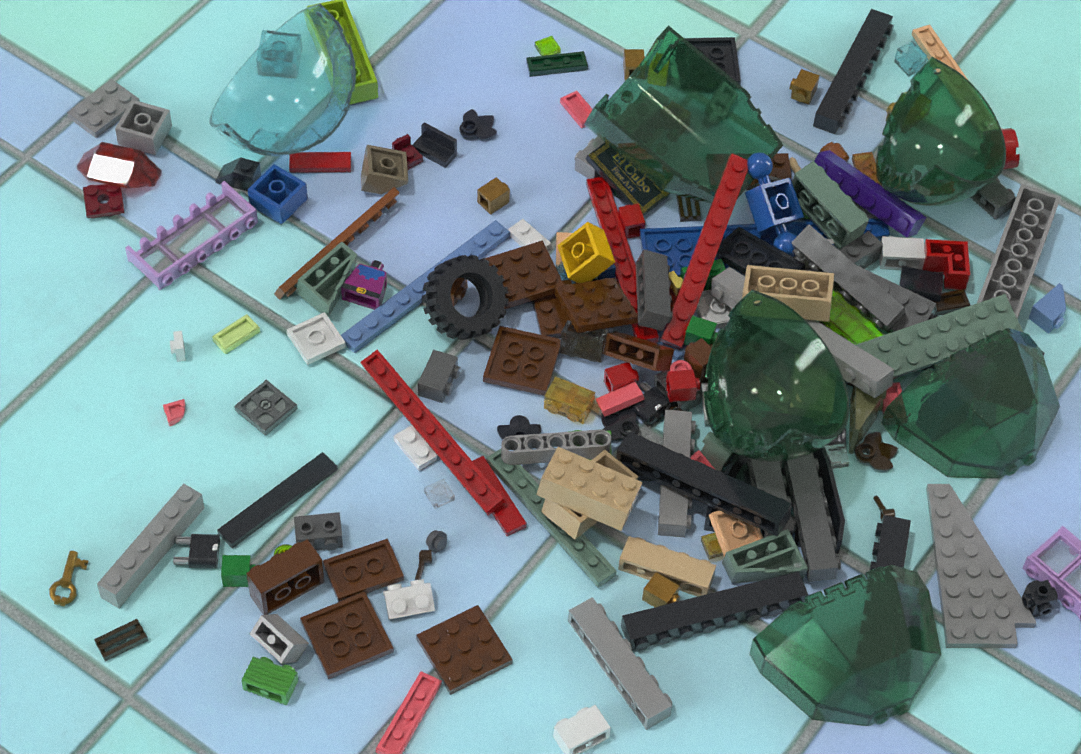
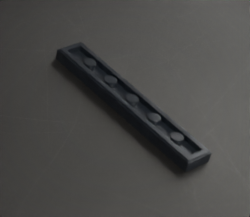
[217,452,338,548]

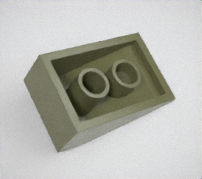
[848,386,886,454]

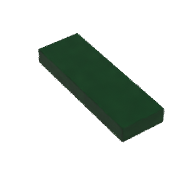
[526,51,588,77]

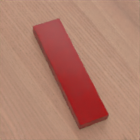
[473,456,527,537]

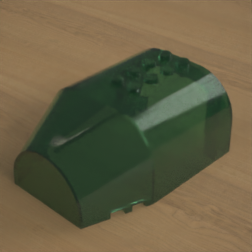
[584,25,783,204]

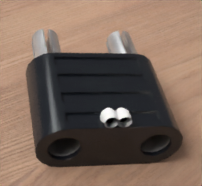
[630,381,674,425]
[173,534,220,568]

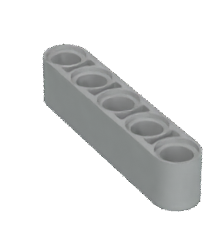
[501,430,611,465]

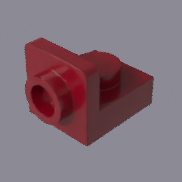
[392,134,423,170]

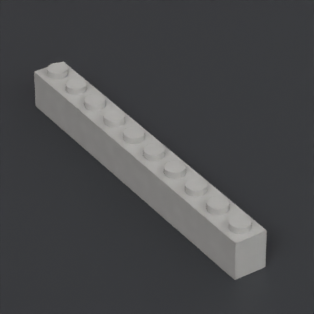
[711,267,894,398]

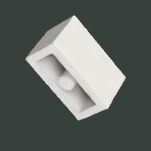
[879,236,925,270]
[553,705,611,754]

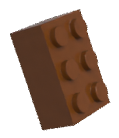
[246,539,324,615]

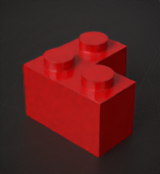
[922,239,970,290]

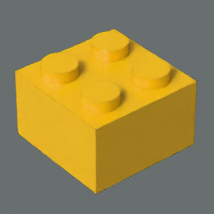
[557,222,615,283]

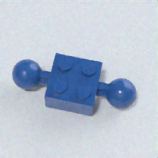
[745,152,804,257]

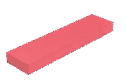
[376,671,442,754]

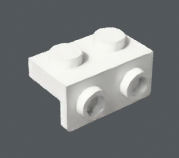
[383,579,435,619]

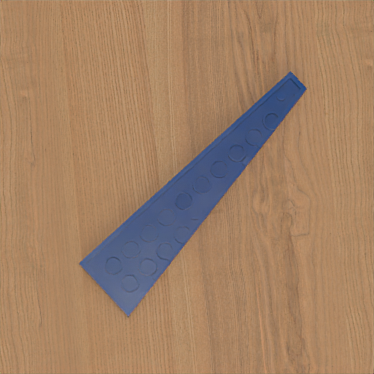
[640,218,890,277]

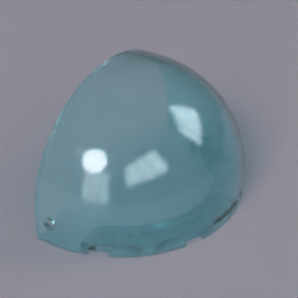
[209,4,356,156]

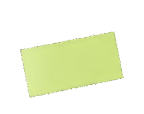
[212,314,260,354]

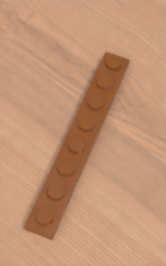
[274,187,400,300]

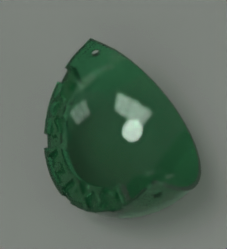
[876,56,1006,206]
[704,289,850,462]

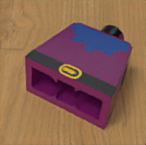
[341,260,387,310]

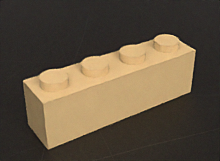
[618,536,716,597]

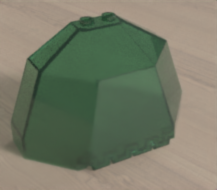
[881,328,1060,479]
[749,565,941,726]

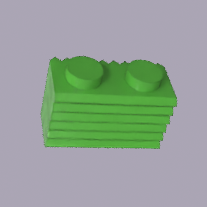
[241,656,299,705]

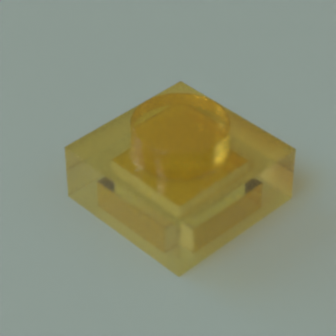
[701,533,724,560]

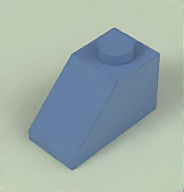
[1028,283,1066,333]

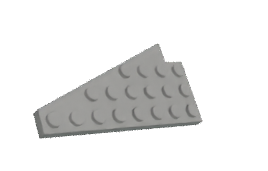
[926,484,1036,648]

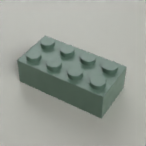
[792,161,869,250]

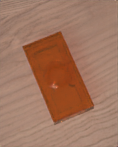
[851,152,883,186]

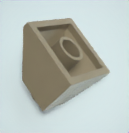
[361,145,408,194]

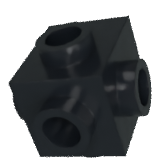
[1022,580,1058,617]

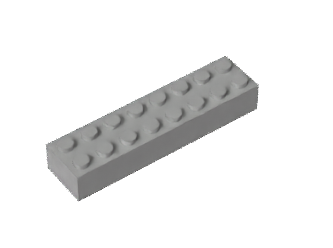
[977,184,1061,319]

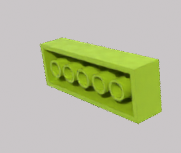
[307,0,378,107]

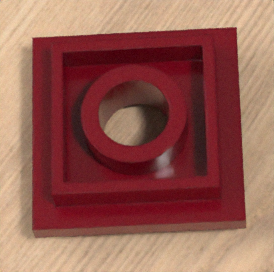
[83,182,125,218]

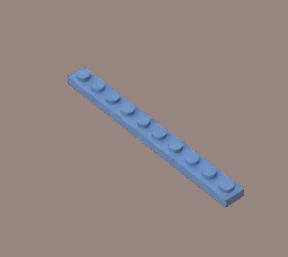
[341,220,510,353]

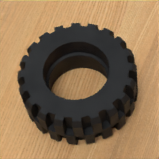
[422,255,509,340]

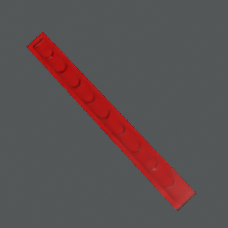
[660,153,748,349]
[586,177,659,343]
[360,349,505,516]

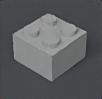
[115,99,172,155]

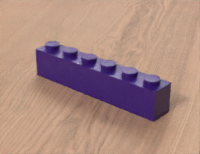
[814,150,927,238]

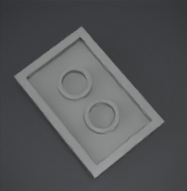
[67,79,140,138]

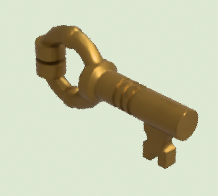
[49,551,88,607]

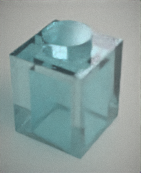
[894,41,927,77]

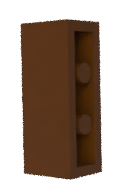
[603,333,674,371]

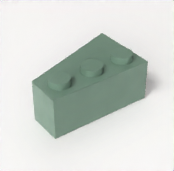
[722,529,808,583]

